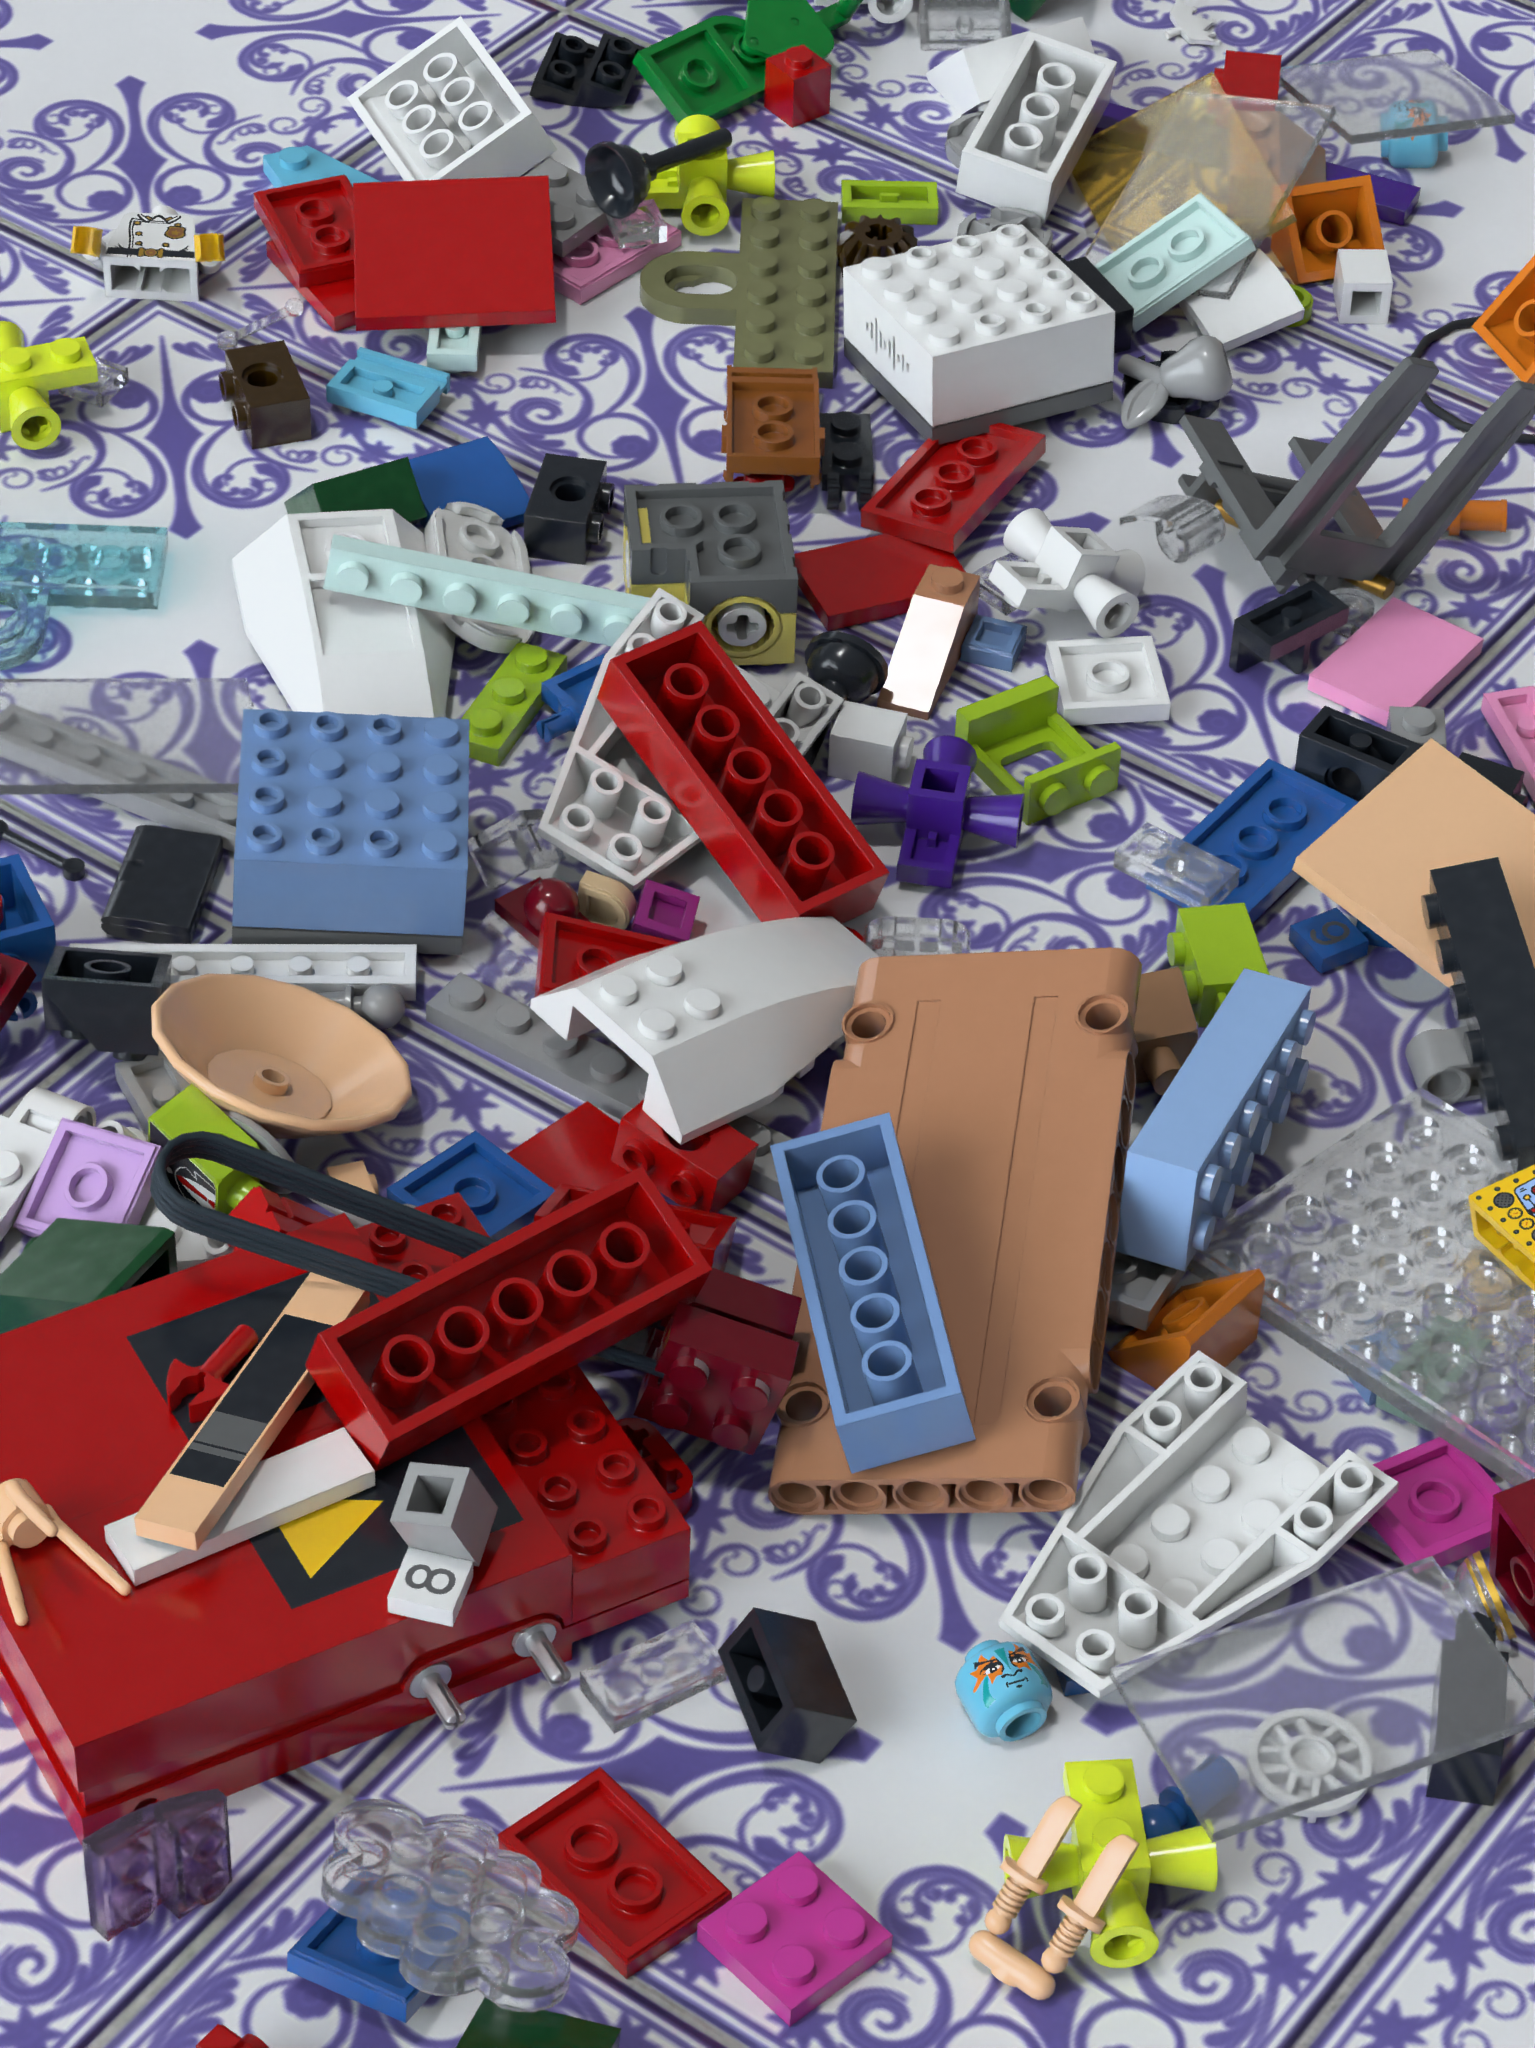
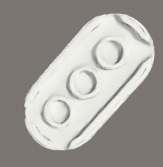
[424,502,536,653]

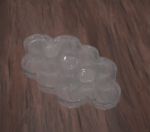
[321,1799,579,2012]

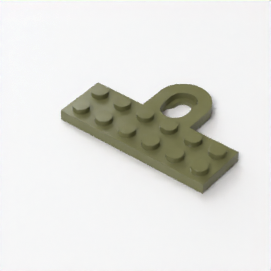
[640,196,838,389]

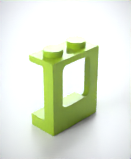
[955,675,1122,825]

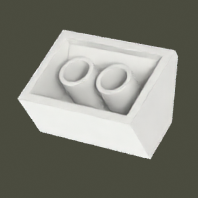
[926,16,1095,115]

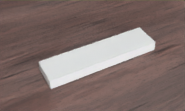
[104,1427,375,1586]

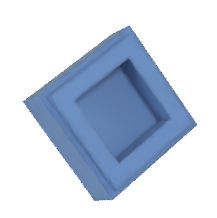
[960,615,1027,672]

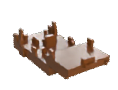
[721,365,825,488]

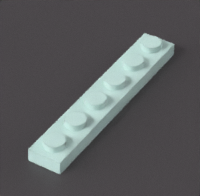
[323,534,650,646]

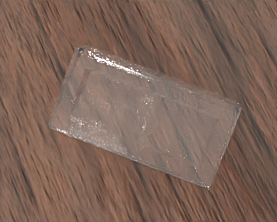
[917,0,1012,51]
[457,910,538,1007]

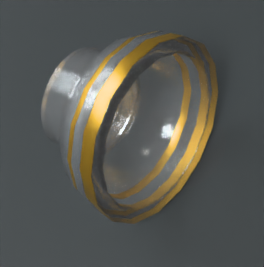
[1440,1551,1517,1641]

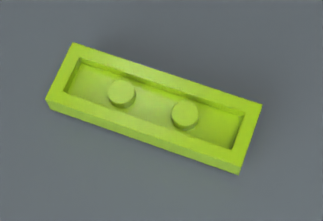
[461,642,567,767]

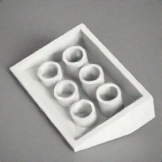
[347,16,557,181]

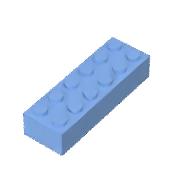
[1116,968,1316,1271]

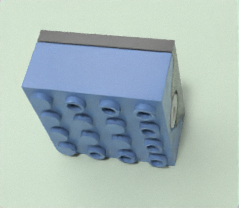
[232,709,469,955]

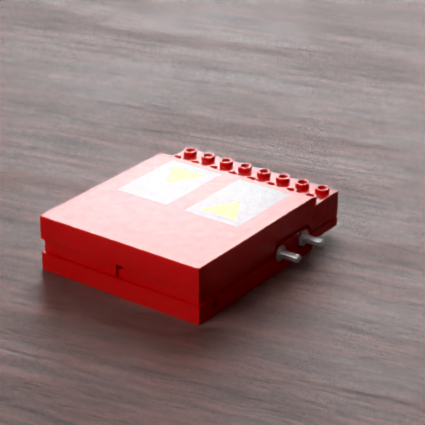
[0,1192,691,1852]

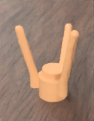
[0,1478,131,1626]

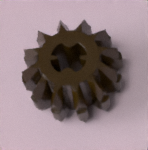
[836,214,918,277]

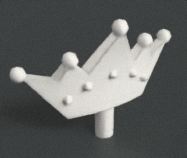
[1164,0,1222,46]

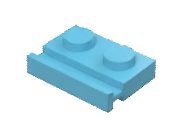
[326,347,450,429]

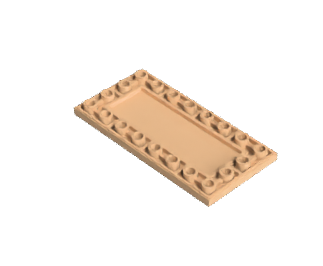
[1292,738,1535,989]

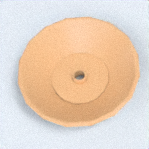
[151,973,412,1139]

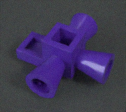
[851,735,1025,889]

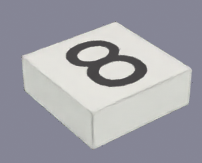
[387,1547,473,1627]

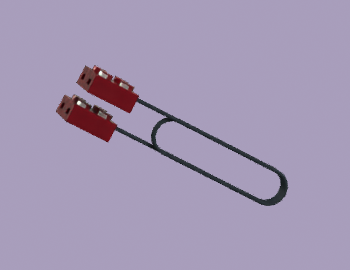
[150,1131,802,1455]

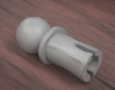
[317,984,406,1030]

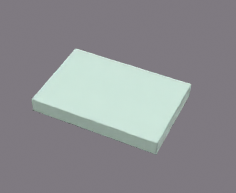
[1094,193,1256,333]

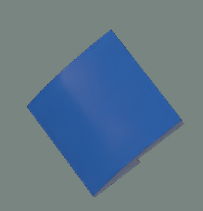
[409,436,530,528]

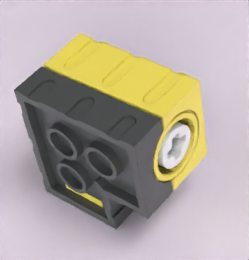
[623,480,798,666]

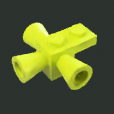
[638,114,775,236]
[0,321,98,450]
[1003,1758,1218,1968]

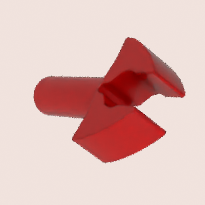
[166,1324,258,1423]

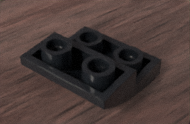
[529,32,645,108]

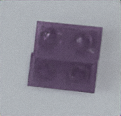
[82,1789,232,1941]

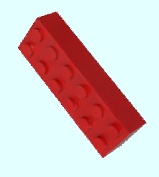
[597,621,890,924]
[305,1166,712,1472]

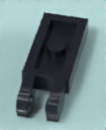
[819,411,874,510]

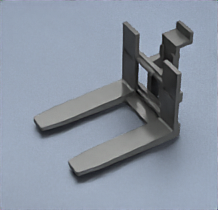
[1178,356,1535,594]

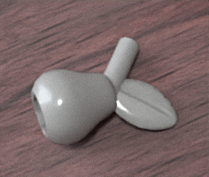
[1118,335,1233,429]

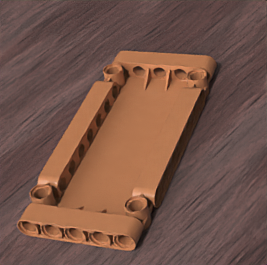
[768,947,1142,1515]

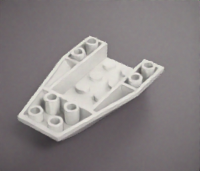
[232,509,456,718]
[536,588,844,892]
[999,1350,1399,1699]

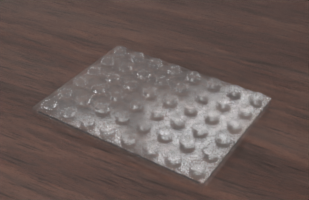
[1186,1087,1535,1486]

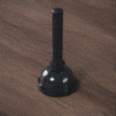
[585,128,732,219]
[804,631,888,767]

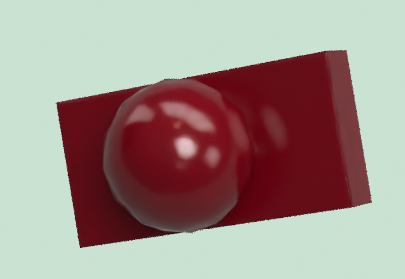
[495,877,591,952]

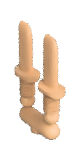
[968,1796,1139,2000]

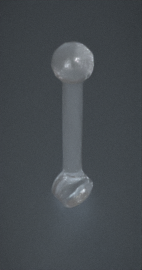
[217,298,304,351]

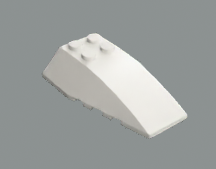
[530,916,880,1145]

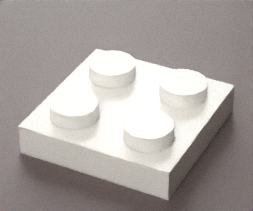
[1045,636,1171,726]

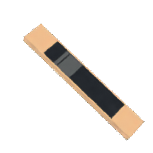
[134,1272,370,1551]

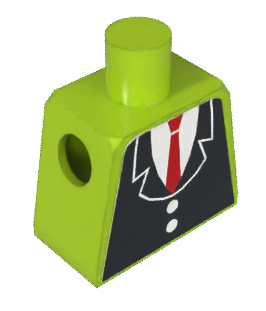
[148,1083,265,1214]

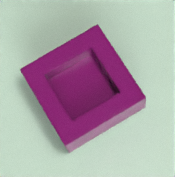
[630,879,700,942]

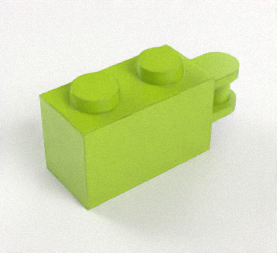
[1167,903,1270,1028]

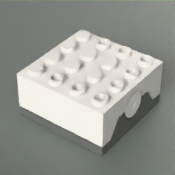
[843,224,1115,445]

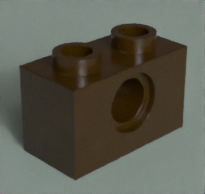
[218,340,312,450]

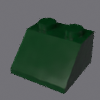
[284,457,427,525]

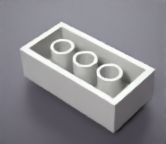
[955,31,1117,224]

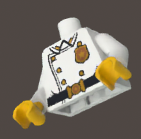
[70,205,225,302]

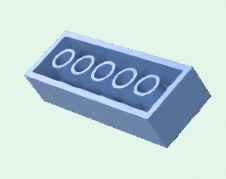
[770,1113,976,1474]

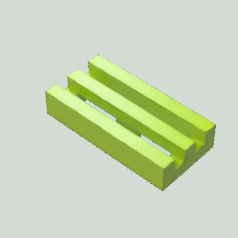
[841,180,938,225]

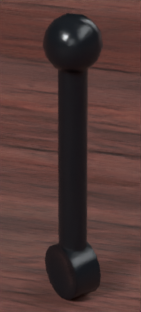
[0,820,85,881]

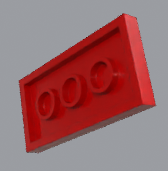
[861,423,1046,553]

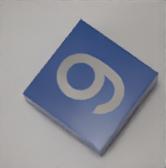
[1288,907,1369,973]

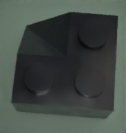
[42,946,172,1061]

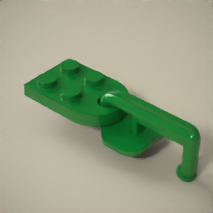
[632,0,863,124]

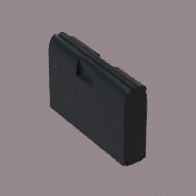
[101,825,223,944]

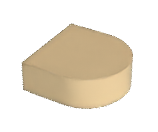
[578,870,637,930]

